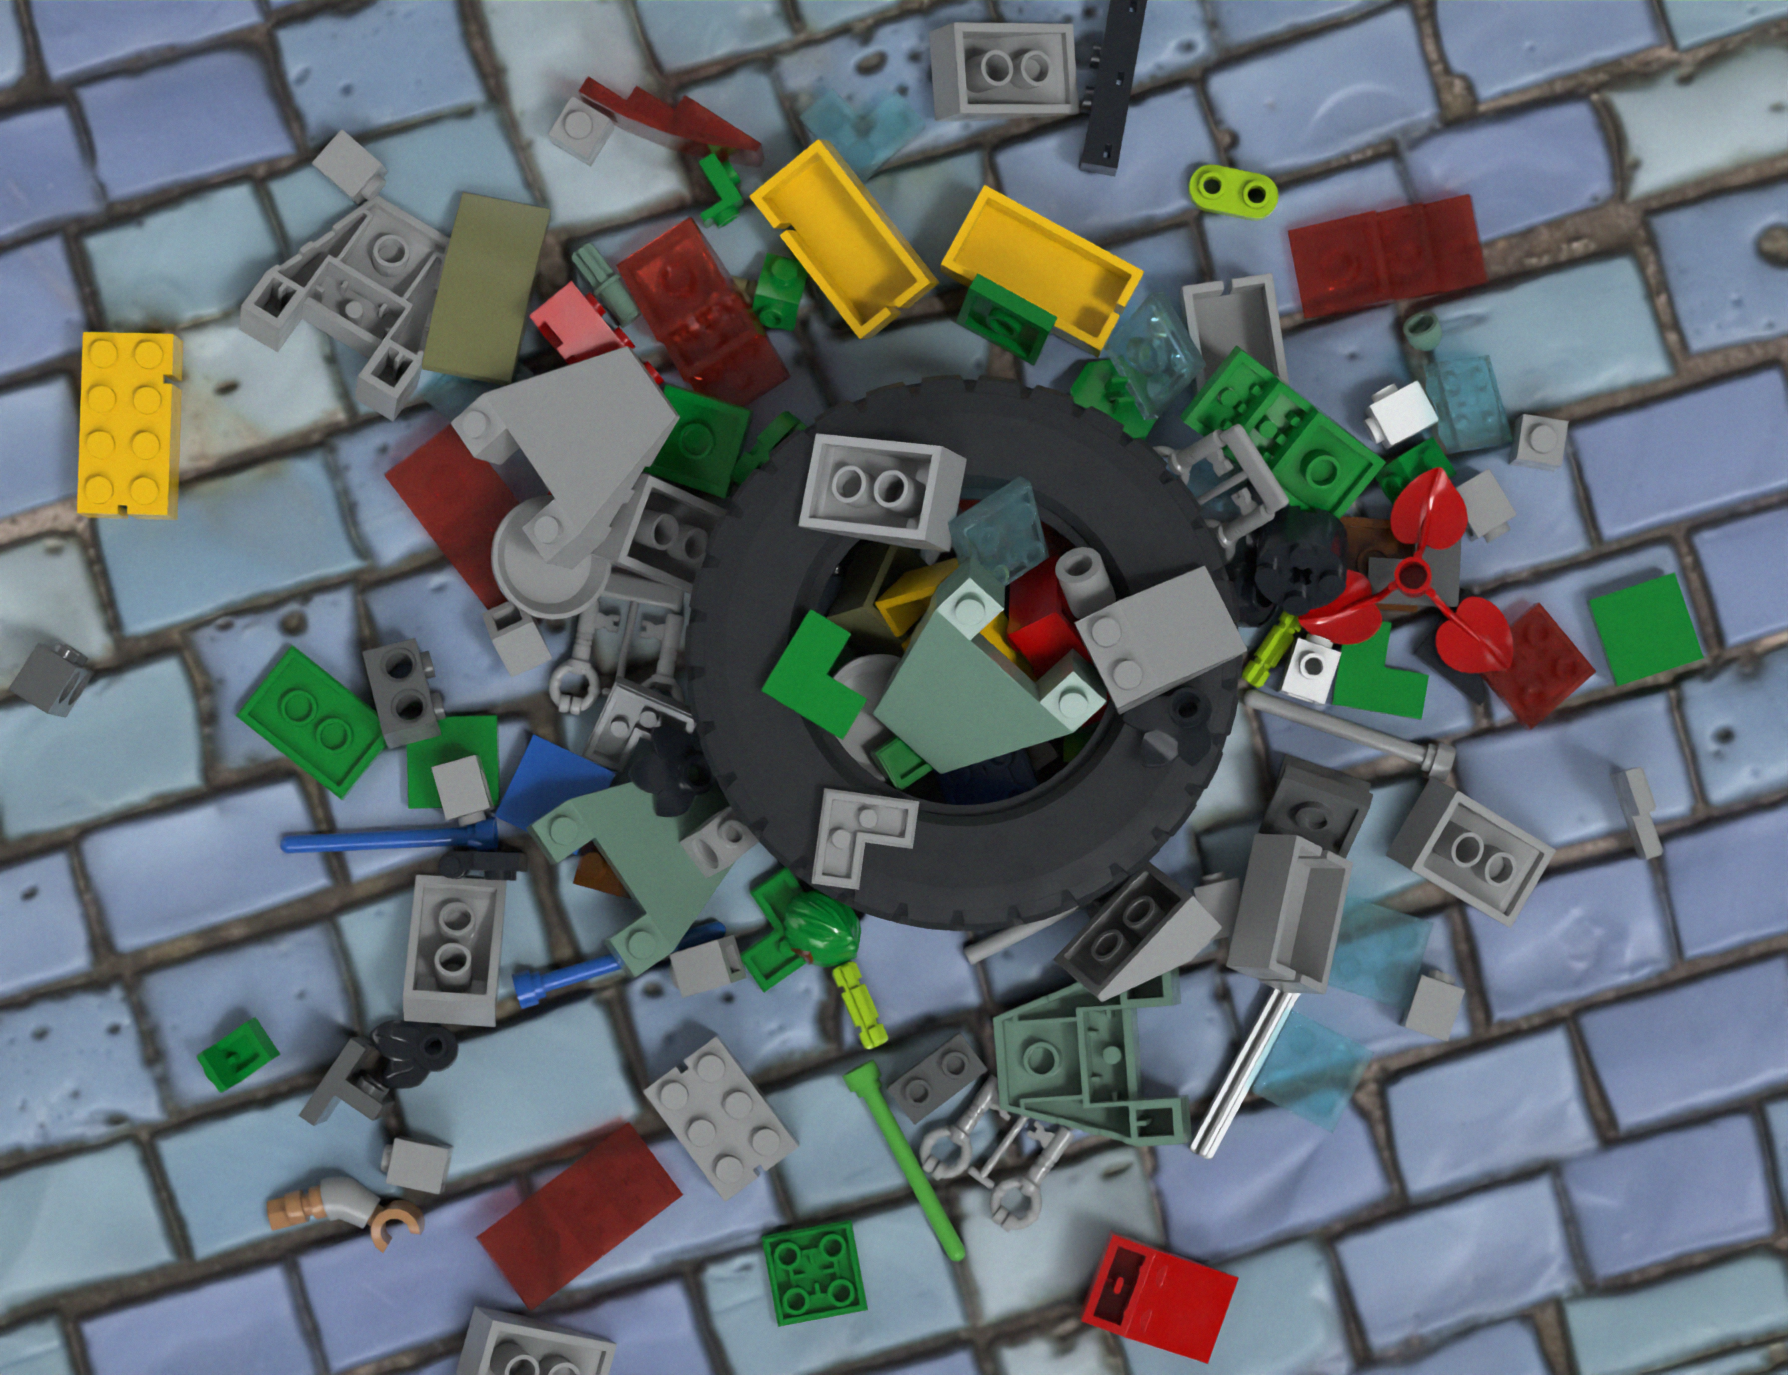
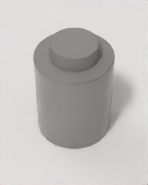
[1055,547,1116,620]

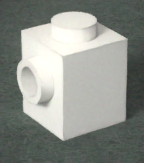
[1363,380,1439,450]
[1277,634,1342,706]

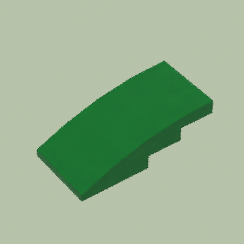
[1179,345,1386,520]

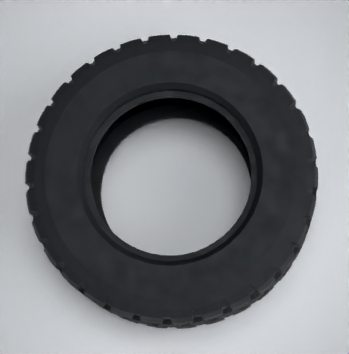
[685,375,1243,931]

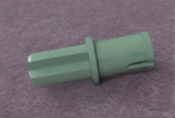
[571,243,645,328]

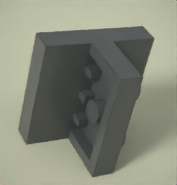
[1258,754,1373,859]
[298,1035,395,1126]

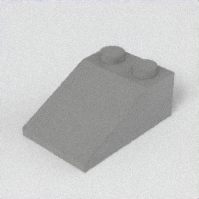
[929,22,1079,122]
[798,433,967,552]
[590,473,727,594]
[1075,566,1248,715]
[1386,777,1556,928]
[1053,862,1222,1002]
[403,875,507,1027]
[455,1306,617,1375]

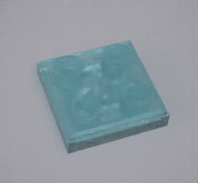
[1424,355,1513,454]
[948,476,1049,586]
[1327,896,1433,1010]

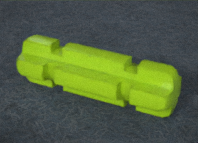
[1241,610,1302,688]
[832,961,888,1050]

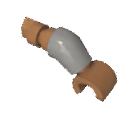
[267,1176,425,1253]

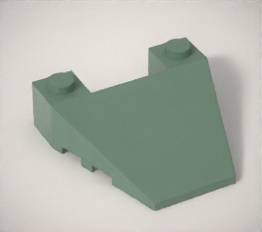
[873,555,1107,774]
[526,765,735,978]
[993,967,1192,1147]

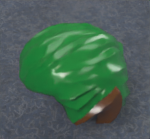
[784,889,861,967]

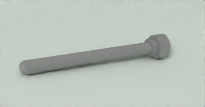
[1243,689,1457,782]

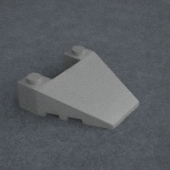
[239,195,450,422]
[451,346,680,569]

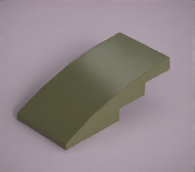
[422,192,551,386]

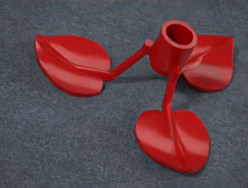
[1298,467,1513,674]

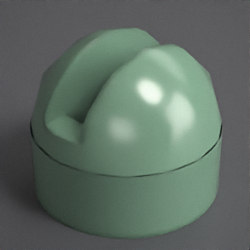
[1403,311,1442,351]

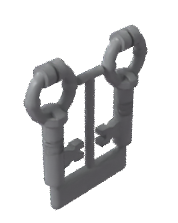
[1152,424,1289,566]
[548,571,685,716]
[920,1075,1075,1232]

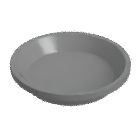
[491,495,612,620]
[832,654,902,782]

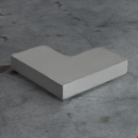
[1609,767,1663,860]
[811,788,919,890]

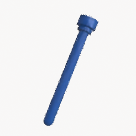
[280,817,499,854]
[511,921,726,1009]

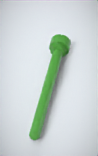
[842,1059,966,1261]

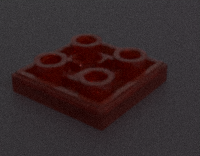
[1479,602,1597,731]

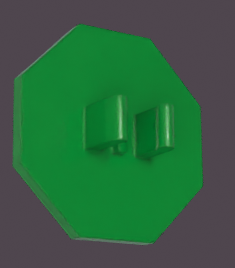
[1068,358,1163,440]

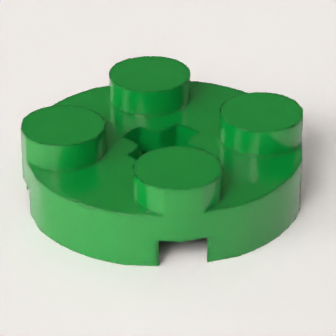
[729,411,808,487]

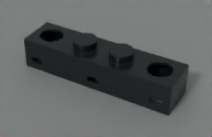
[1080,0,1147,177]

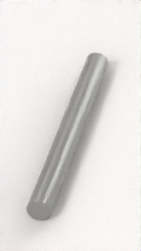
[963,876,1130,965]

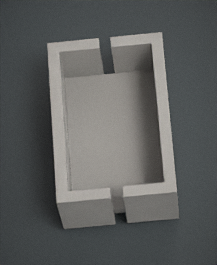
[1178,273,1289,397]
[1226,834,1353,994]
[643,1035,800,1202]

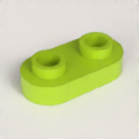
[1188,164,1278,221]

